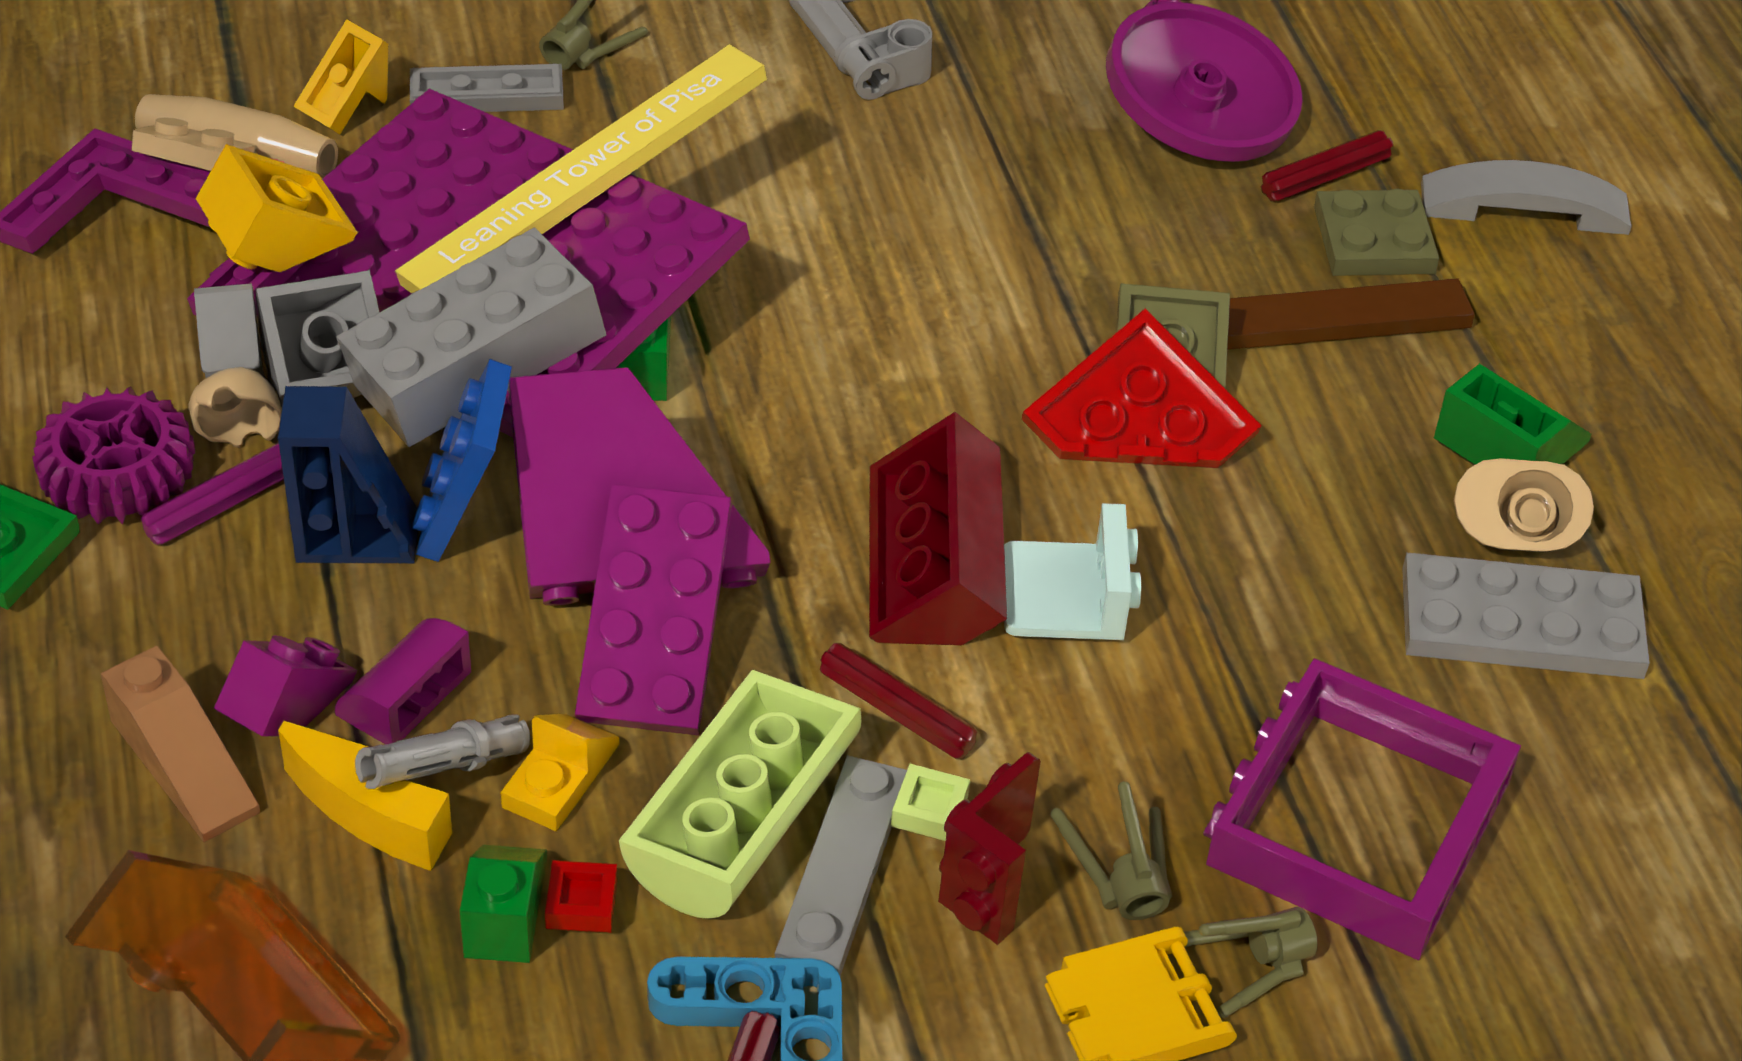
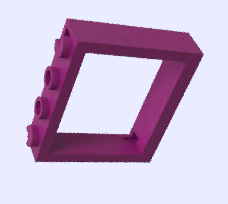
[1203,658,1521,961]

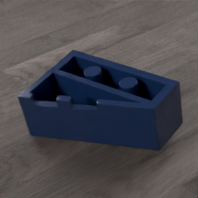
[278,386,418,564]

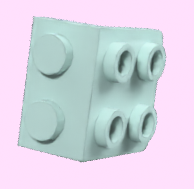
[1004,503,1141,640]

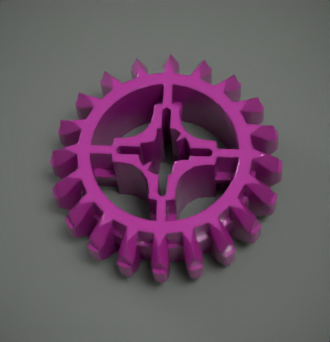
[33,386,195,525]

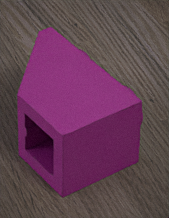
[214,635,358,736]

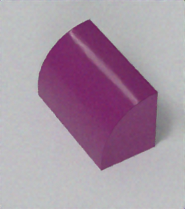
[335,618,471,744]

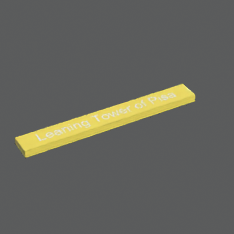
[395,44,767,293]

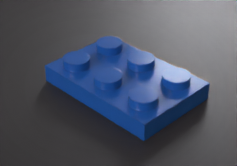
[412,359,512,562]

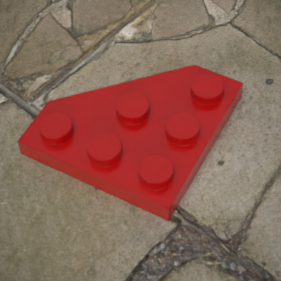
[1021,308,1262,468]

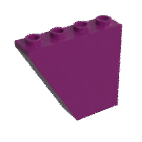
[508,367,770,606]

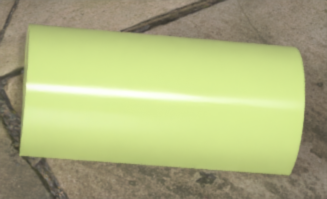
[619,670,862,918]

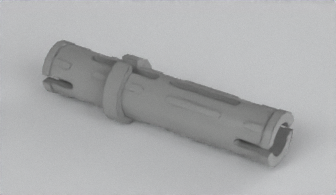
[355,714,530,789]

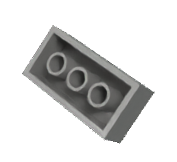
[336,227,606,447]

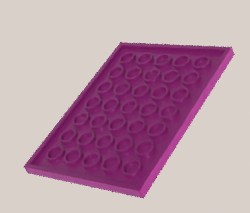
[209,88,750,437]

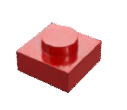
[545,860,618,933]

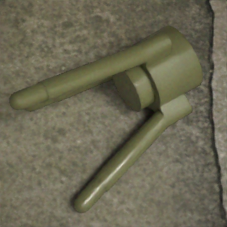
[539,0,648,70]
[1050,781,1173,920]
[1184,906,1318,1018]

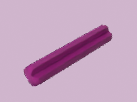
[141,443,284,545]

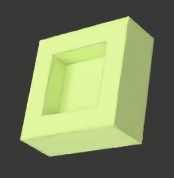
[891,764,970,841]

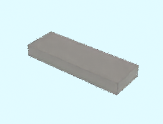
[410,64,564,112]

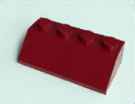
[869,412,1007,646]

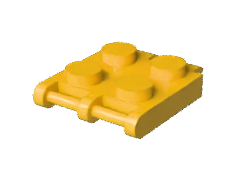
[1044,927,1237,1061]

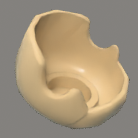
[188,367,282,448]

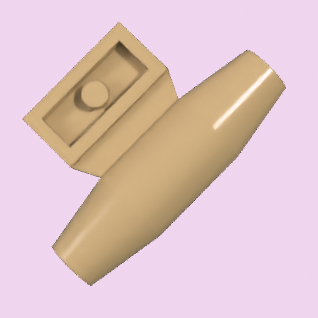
[132,94,338,179]

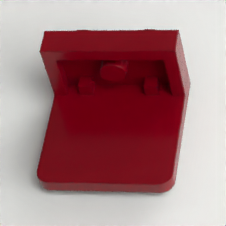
[938,752,1041,945]

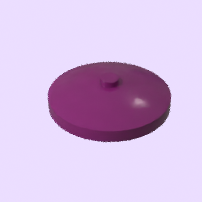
[1106,2,1302,162]

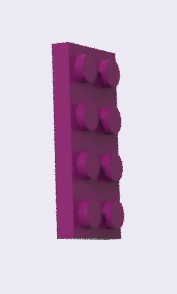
[575,484,732,735]

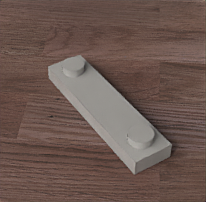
[775,755,907,976]

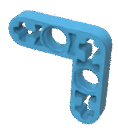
[647,957,842,1061]

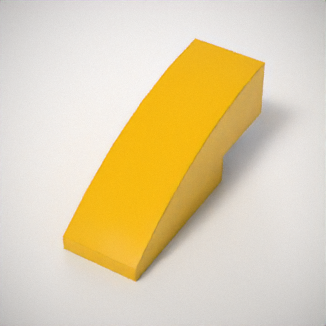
[278,721,452,871]

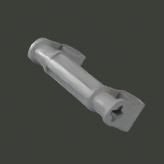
[789,0,932,100]

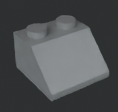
[255,270,379,407]

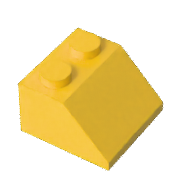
[195,144,358,272]

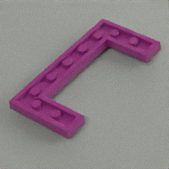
[0,128,306,316]

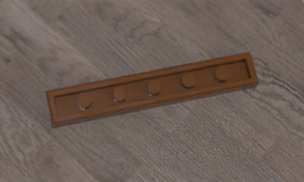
[1227,278,1475,350]

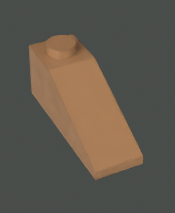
[100,646,260,842]

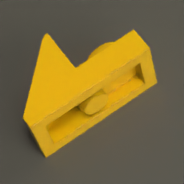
[293,19,388,135]
[501,714,620,832]

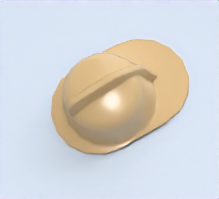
[1454,458,1594,552]

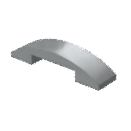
[1421,160,1631,235]

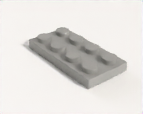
[1402,552,1650,679]

